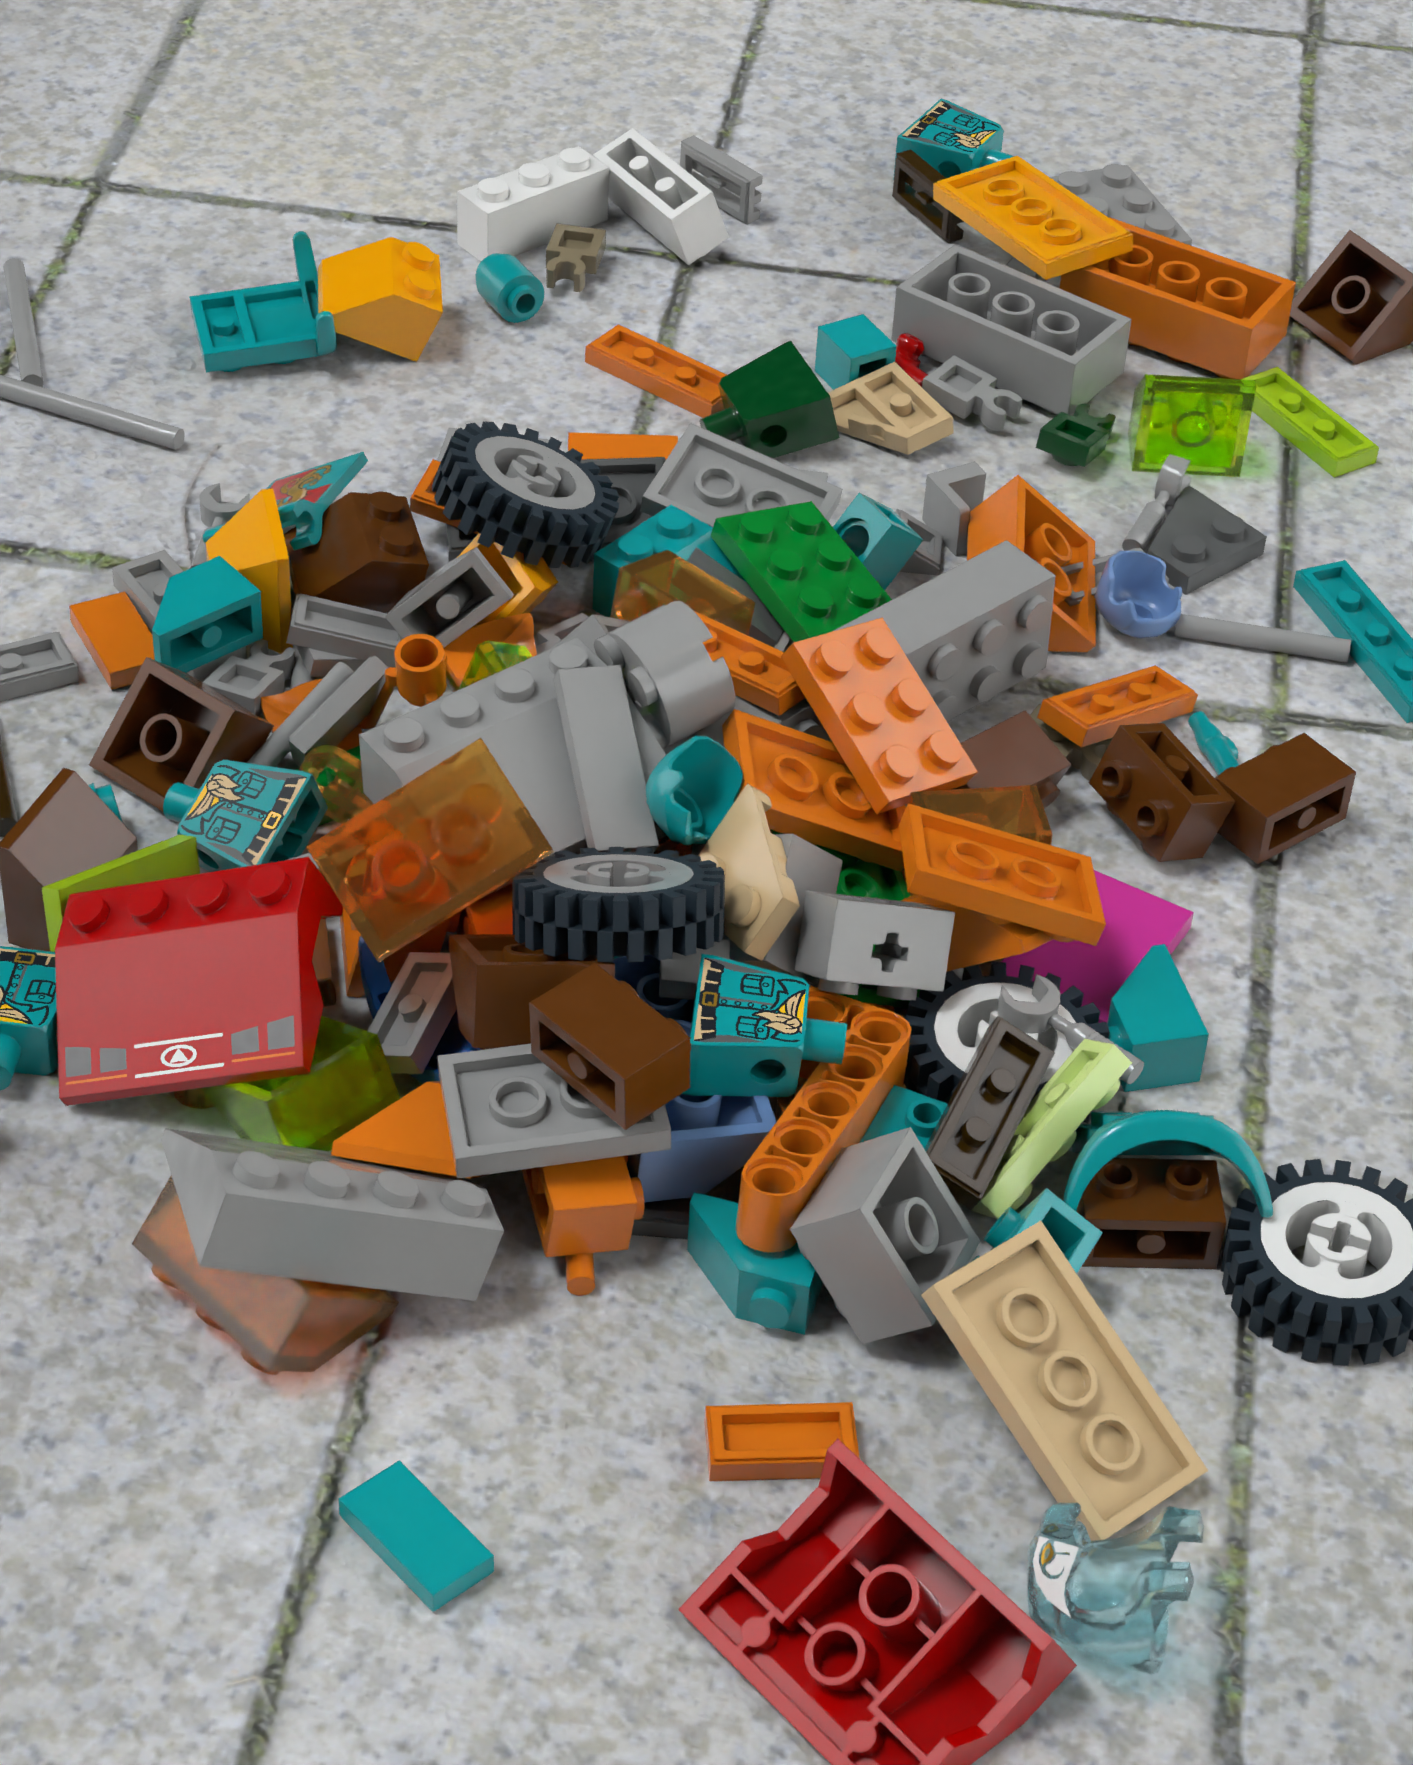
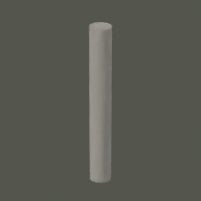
[1174,614,1351,662]
[247,662,354,767]

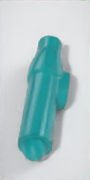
[1188,711,1240,775]

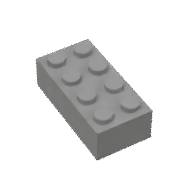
[891,244,1132,415]

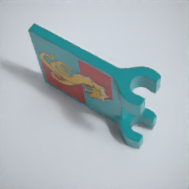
[202,452,368,550]

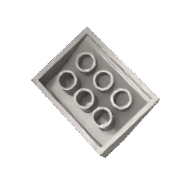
[359,637,666,904]
[161,1128,504,1301]

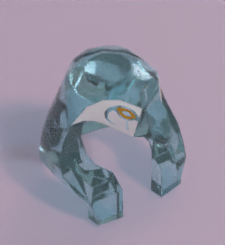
[1027,1503,1204,1674]

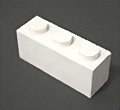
[593,128,729,265]
[457,146,609,261]

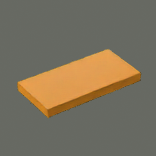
[933,156,1133,280]

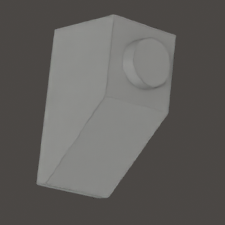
[385,547,514,647]

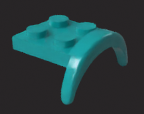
[189,231,336,373]
[1063,1110,1273,1217]

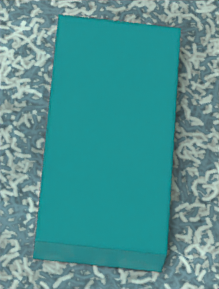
[338,1460,494,1612]

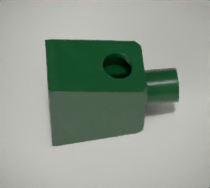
[700,341,840,458]

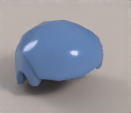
[1095,551,1182,638]

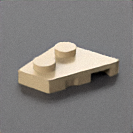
[828,362,954,455]
[698,783,800,961]

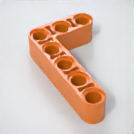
[736,985,912,1253]

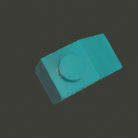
[152,556,263,673]
[1107,944,1209,1092]
[687,1192,823,1335]

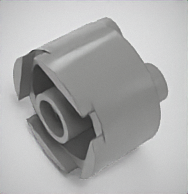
[594,601,736,749]

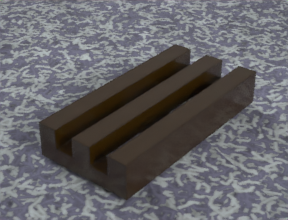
[892,149,964,243]

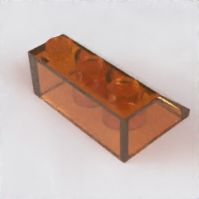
[306,738,554,962]
[132,1175,399,1375]

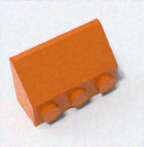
[967,475,1096,652]

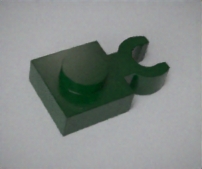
[1035,403,1116,467]

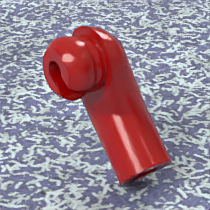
[895,333,928,387]

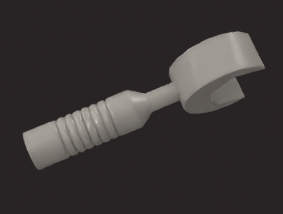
[1122,454,1192,551]
[190,483,250,568]
[997,974,1144,1084]

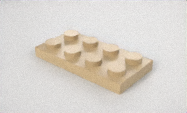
[921,1221,1208,1550]

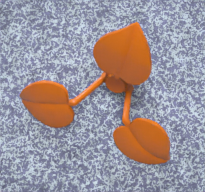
[261,613,537,759]

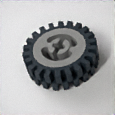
[432,421,620,568]
[512,847,725,962]

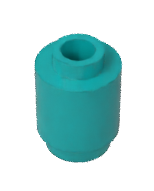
[475,253,545,323]

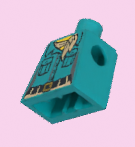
[893,98,1014,184]
[163,760,328,872]
[0,946,58,1090]
[683,953,847,1097]

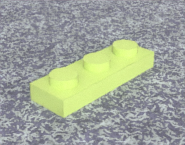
[971,1038,1132,1219]

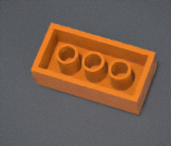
[1059,217,1296,380]

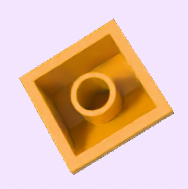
[318,237,443,362]

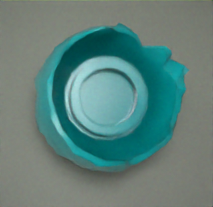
[646,736,743,846]

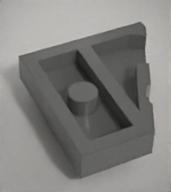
[1148,485,1267,595]

